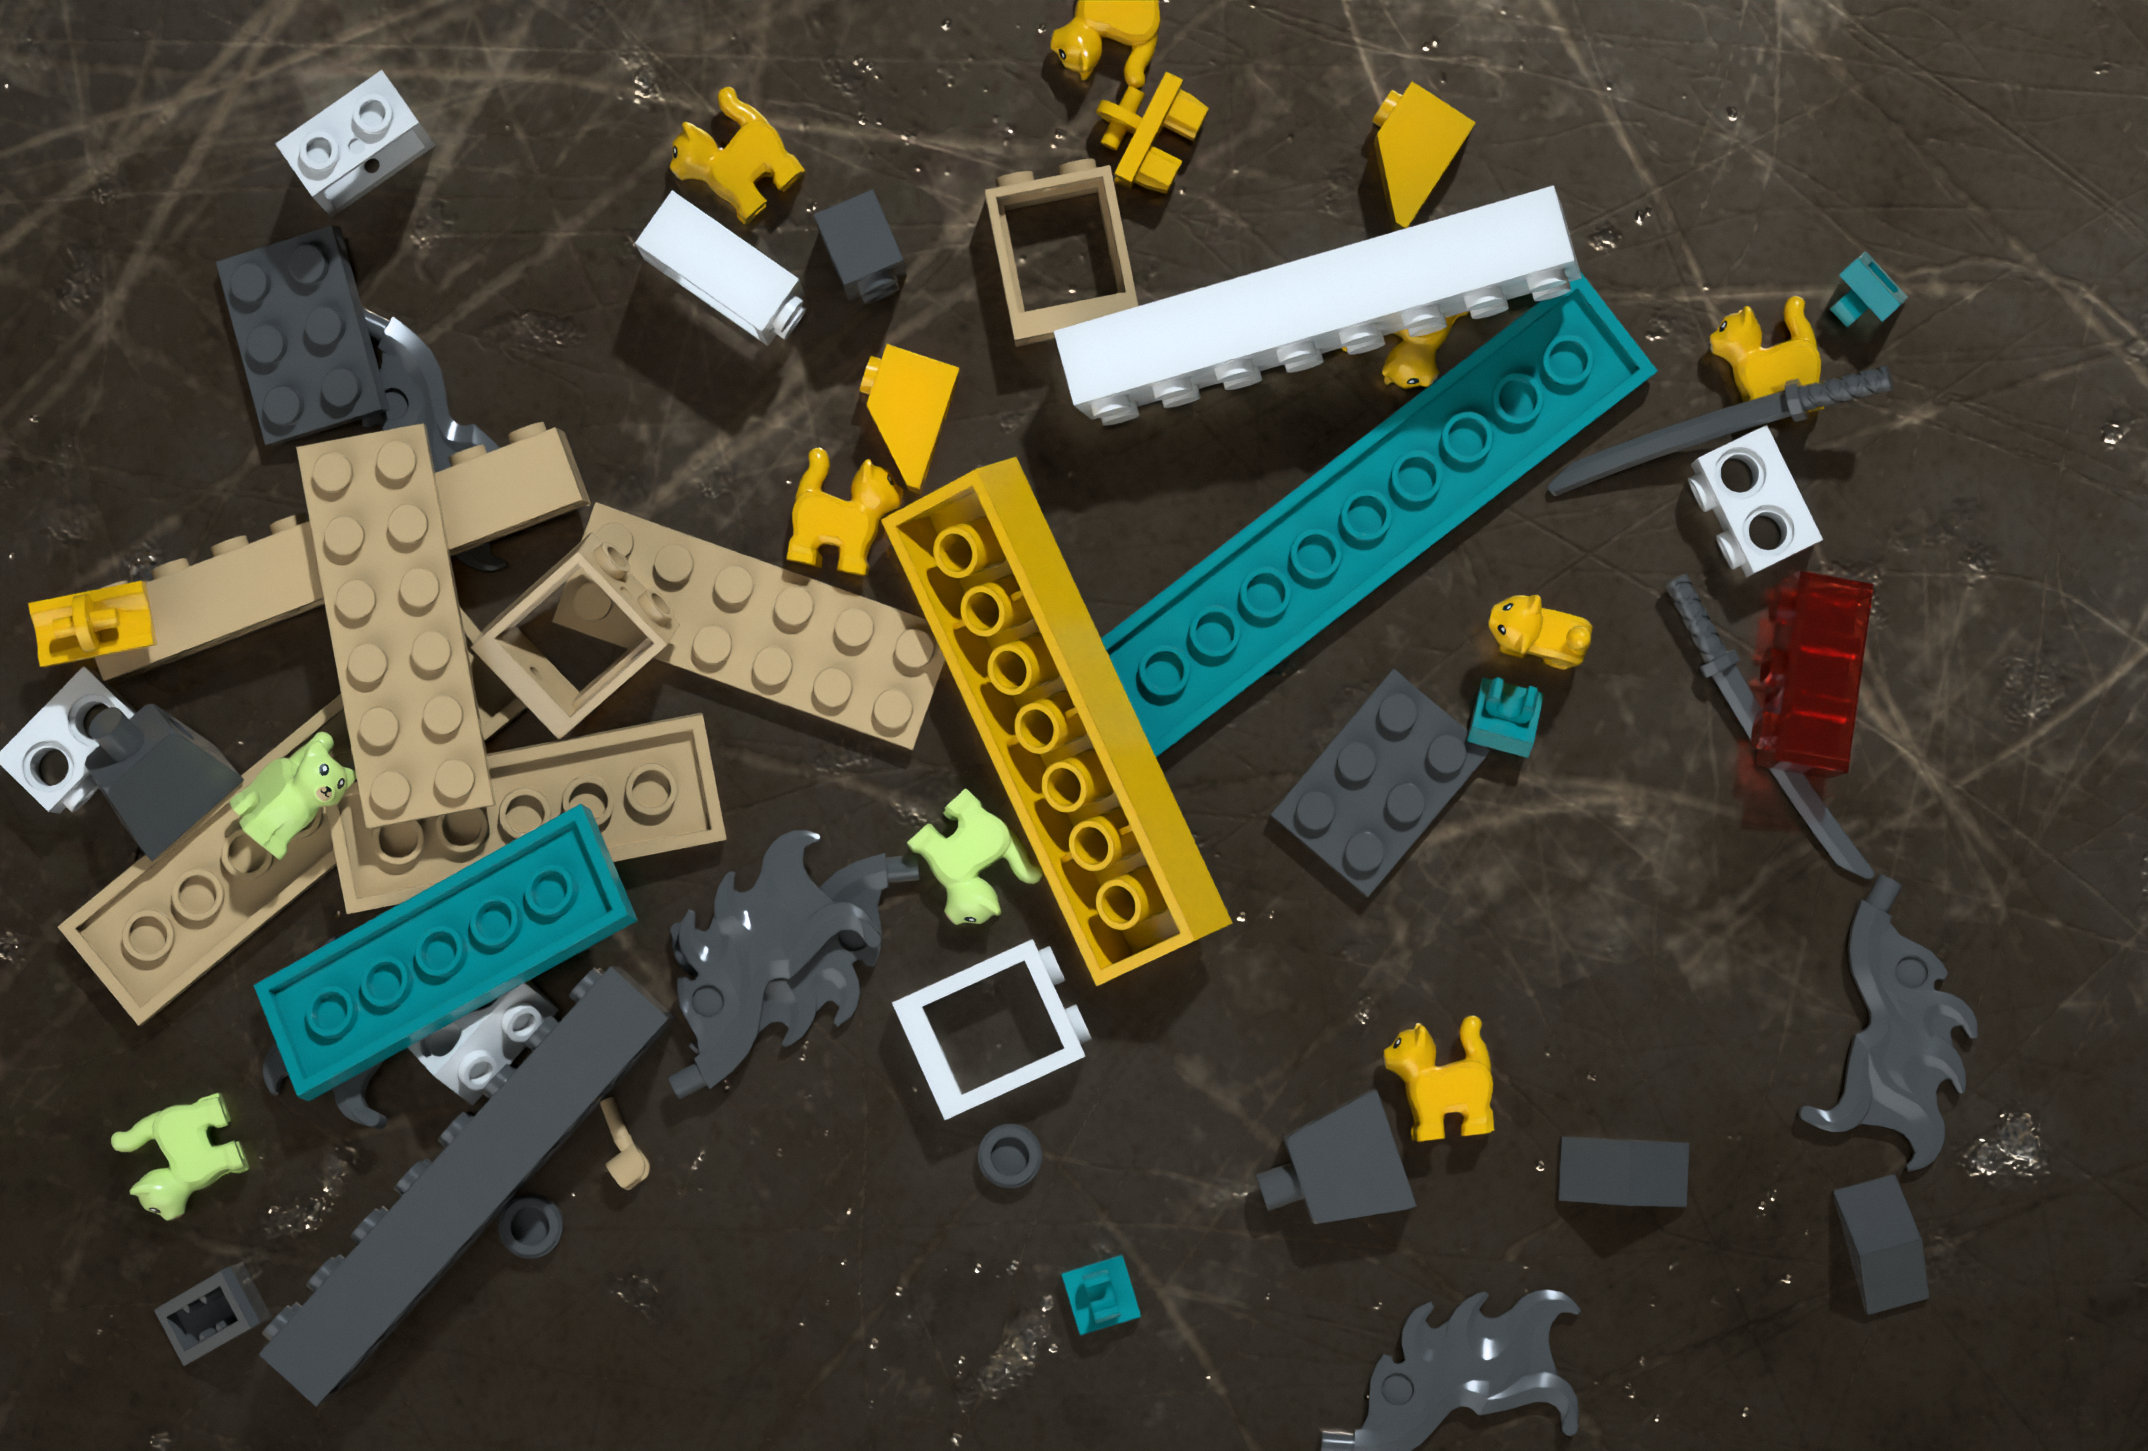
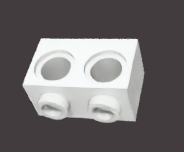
[1688,425,1823,578]
[0,666,138,814]
[407,980,559,1106]

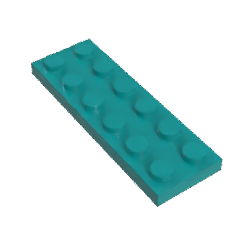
[253,804,638,1102]

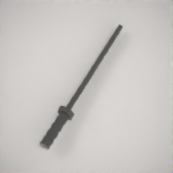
[1548,365,1894,496]
[1664,573,1874,879]

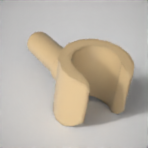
[600,1097,650,1190]

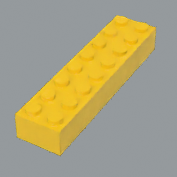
[881,457,1233,986]

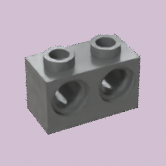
[814,189,907,304]

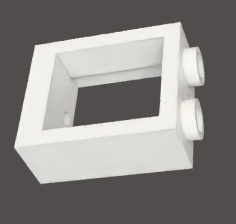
[276,70,436,218]
[635,191,806,346]
[892,939,1092,1120]

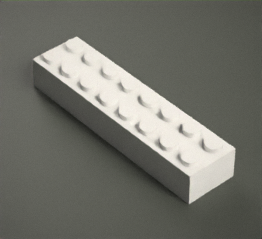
[1054,185,1582,425]

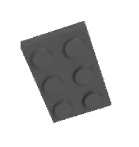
[216,225,390,446]
[1270,669,1491,897]

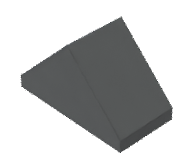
[1558,1136,1689,1207]
[1832,1174,1929,1315]
[154,1262,272,1366]

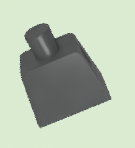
[84,704,244,861]
[1256,1089,1417,1224]

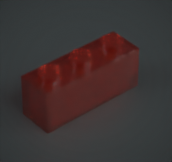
[1751,571,1874,778]

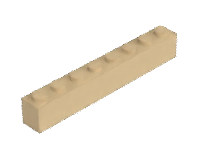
[95,422,591,683]

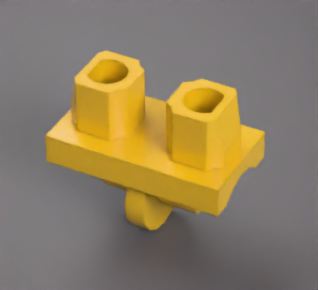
[1095,71,1209,194]
[28,581,158,667]

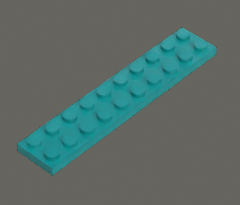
[1101,271,1658,758]

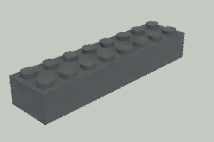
[259,966,677,1407]

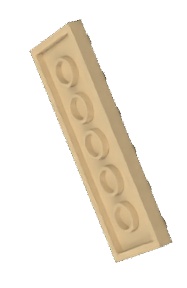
[296,423,496,829]
[552,502,946,751]
[325,713,727,914]

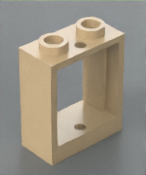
[985,159,1138,347]
[470,532,680,740]

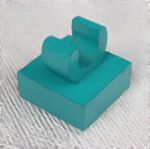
[1830,251,1908,327]
[1467,677,1544,758]
[1061,1254,1141,1335]

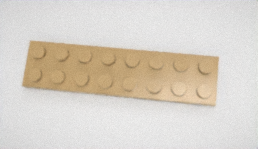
[58,607,528,1026]

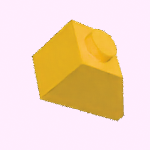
[1371,81,1476,232]
[859,344,961,495]

